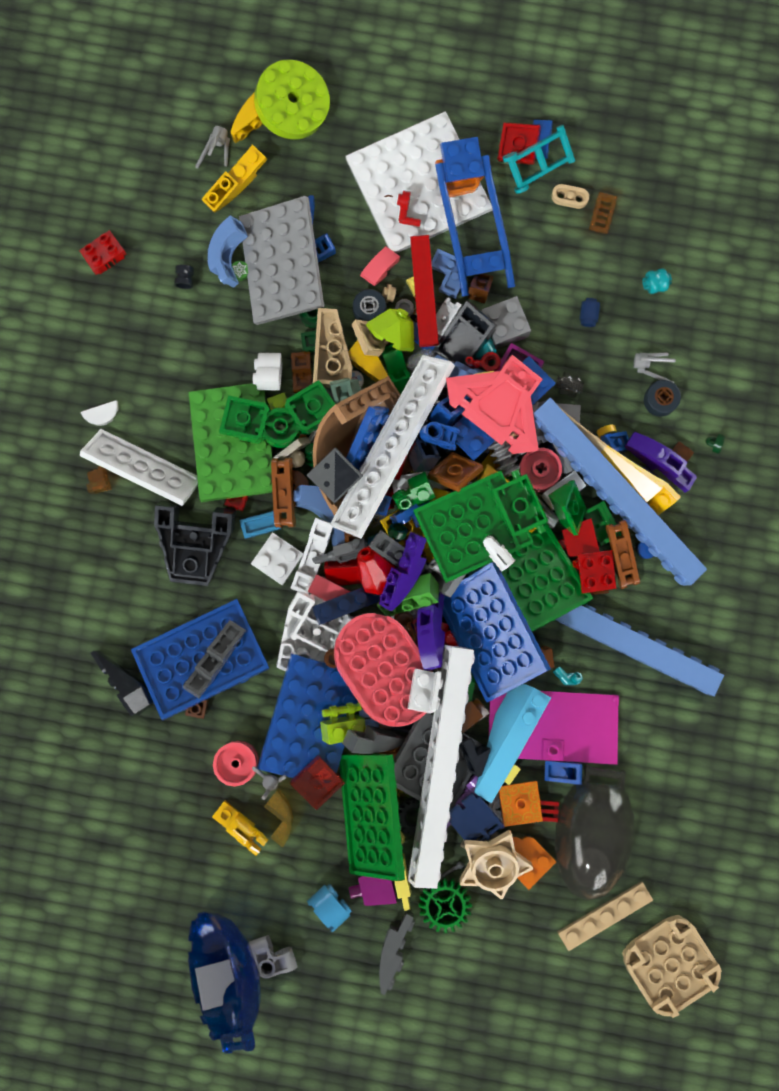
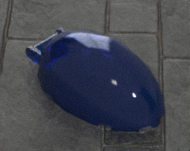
[188,912,261,1054]

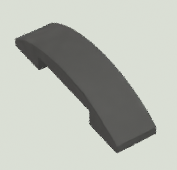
[369,530,433,576]

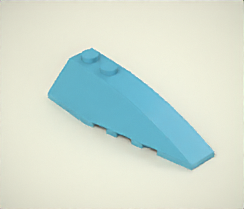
[474,684,551,803]

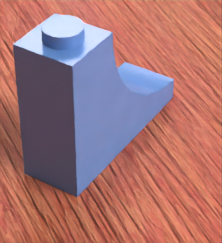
[293,485,345,547]

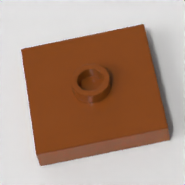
[428,452,483,492]

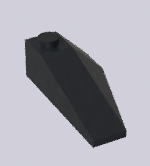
[91,651,154,716]

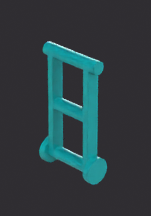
[502,125,575,194]

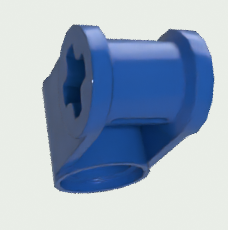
[420,422,460,450]

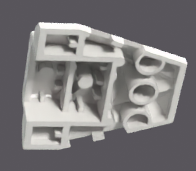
[277,591,354,672]

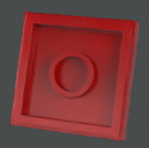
[497,123,541,165]

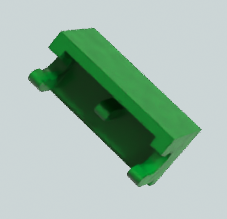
[584,501,622,546]

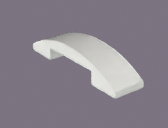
[291,517,333,594]

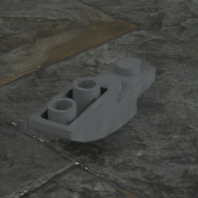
[379,910,415,995]

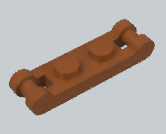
[271,458,296,528]
[606,520,640,589]

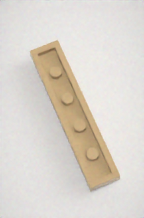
[557,881,653,951]

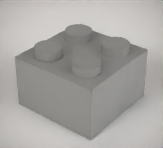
[481,296,531,349]

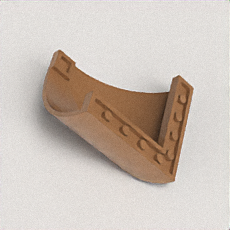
[313,376,414,516]

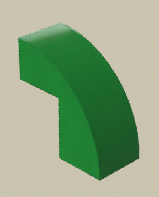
[381,343,411,394]

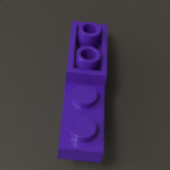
[624,432,697,493]
[379,532,427,611]
[417,592,445,671]

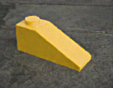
[348,340,388,382]

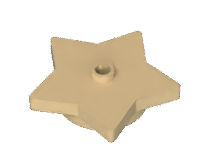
[459,830,533,899]

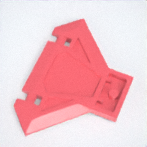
[446,355,543,454]

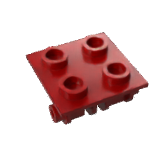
[79,230,127,275]
[573,550,616,593]

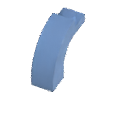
[208,215,248,288]

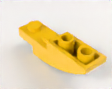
[231,92,262,144]
[201,145,267,213]

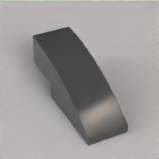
[342,725,405,754]

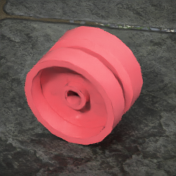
[519,448,562,493]
[213,740,259,787]

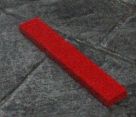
[410,235,439,347]

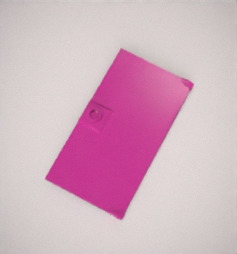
[488,691,619,765]

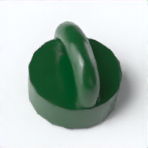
[705,434,725,454]
[387,523,408,542]

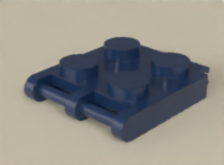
[449,792,505,841]

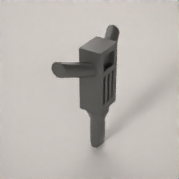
[312,538,368,564]

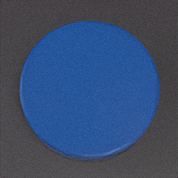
[637,542,654,559]

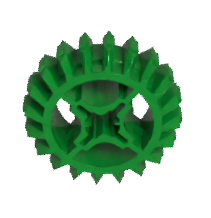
[418,877,472,933]

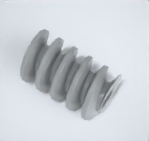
[488,441,520,478]

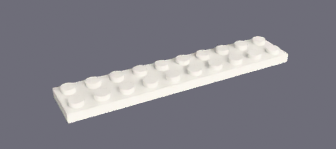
[330,355,455,539]

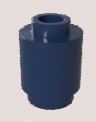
[579,298,600,327]

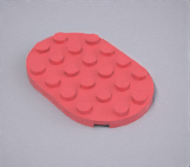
[334,613,433,727]

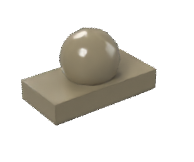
[272,436,311,468]

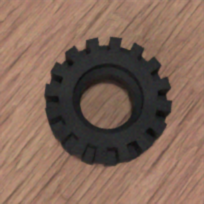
[398,798,420,835]

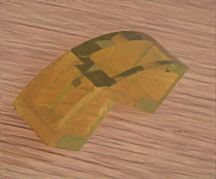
[264,789,293,848]

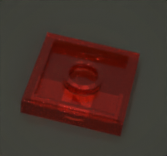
[290,755,345,810]

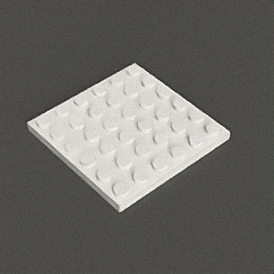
[345,111,492,254]

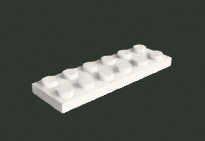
[80,429,198,506]

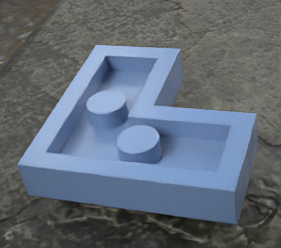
[432,249,461,299]

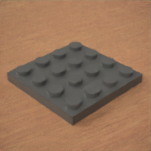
[394,713,483,810]

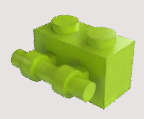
[320,703,366,745]

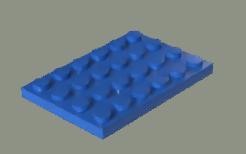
[443,562,551,703]
[131,599,270,720]
[257,653,357,785]

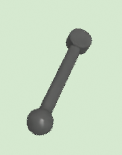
[440,861,464,880]

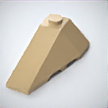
[313,308,352,388]

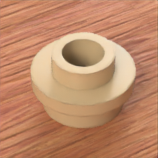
[382,284,396,303]

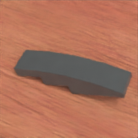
[183,620,246,699]

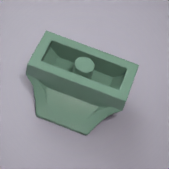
[330,378,361,404]

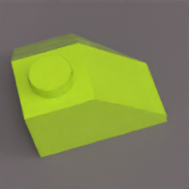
[366,308,414,352]

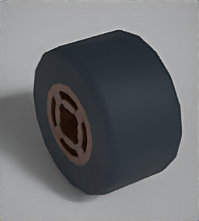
[643,380,681,417]

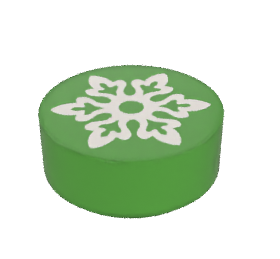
[232,261,248,281]

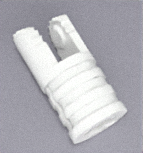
[483,535,516,572]

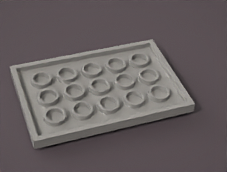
[239,196,324,325]

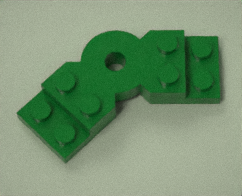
[219,380,335,448]

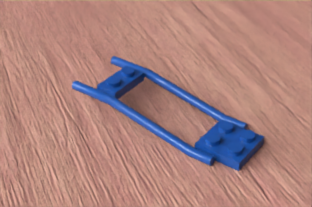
[435,137,515,297]

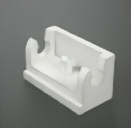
[436,298,462,340]

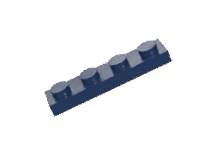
[312,587,381,625]

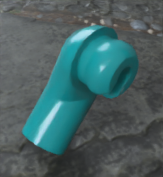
[553,666,583,685]

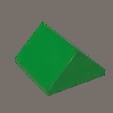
[548,480,587,535]

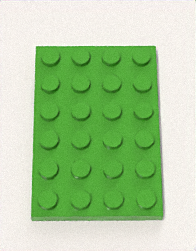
[189,383,273,502]

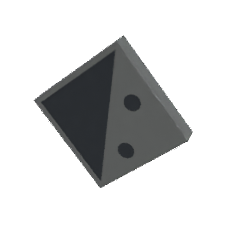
[307,447,363,503]

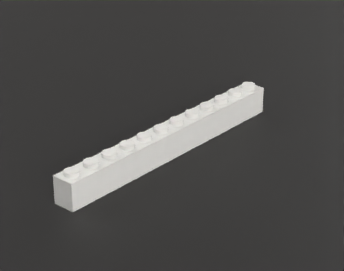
[408,645,475,889]

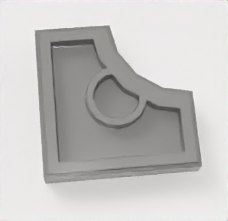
[195,958,239,1011]

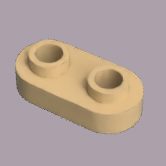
[551,184,589,209]

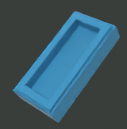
[240,511,282,539]

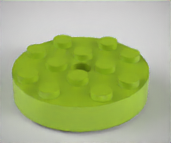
[254,60,330,140]

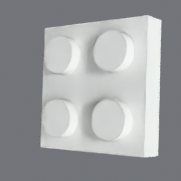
[251,532,303,586]

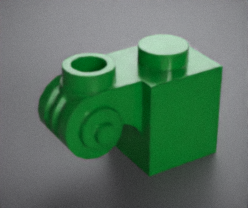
[392,472,436,510]

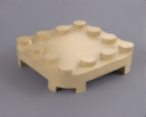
[622,915,722,1018]

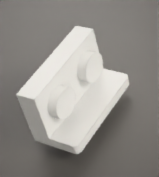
[407,669,443,714]

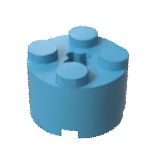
[307,884,352,932]

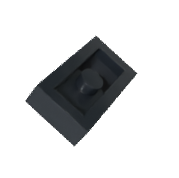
[459,735,490,777]

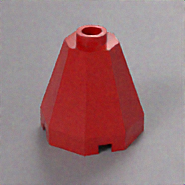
[357,546,397,595]

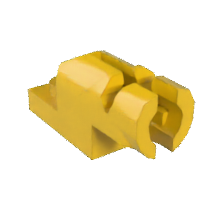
[212,800,269,856]

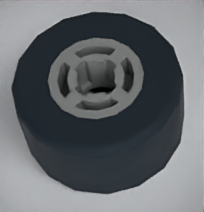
[353,289,386,322]

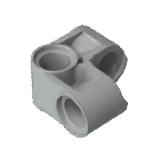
[249,935,298,978]

